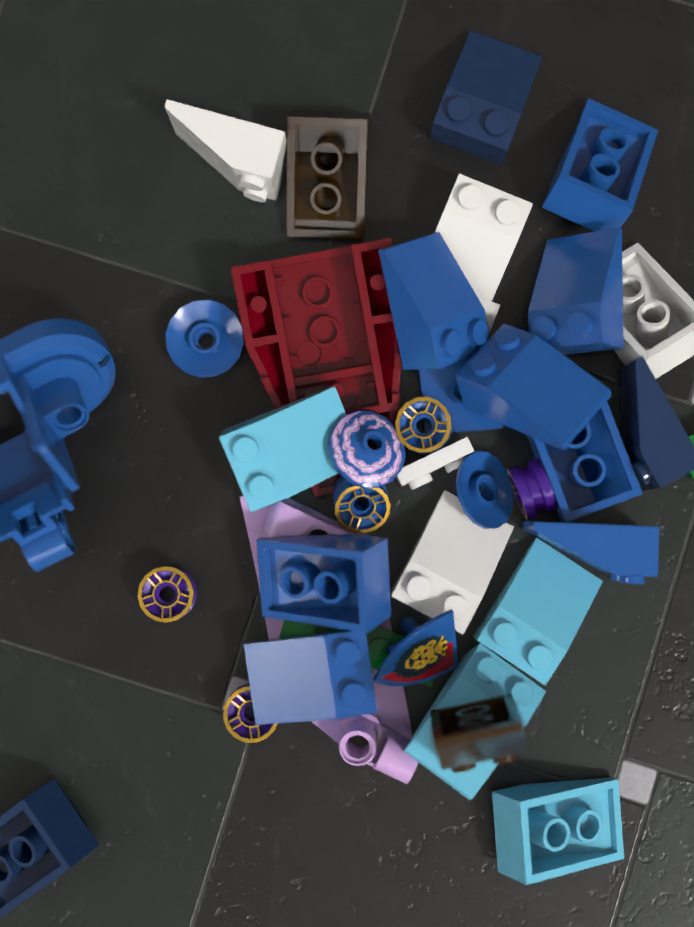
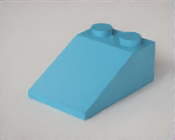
[219,386,347,512]
[472,538,603,685]
[403,643,546,800]
[492,777,624,885]

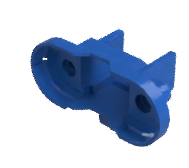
[0,319,115,572]

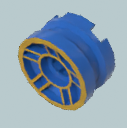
[395,397,453,454]
[332,477,391,533]

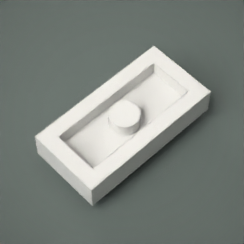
[395,437,474,490]

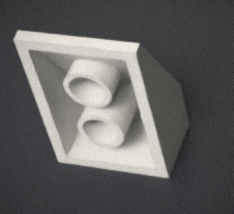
[165,100,287,202]
[435,174,533,301]
[614,243,694,378]
[390,490,514,634]

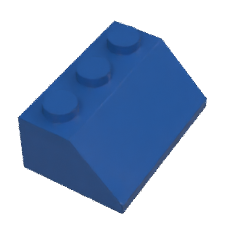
[526,380,643,523]

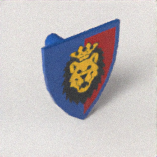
[373,609,458,686]

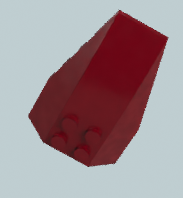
[231,238,402,497]

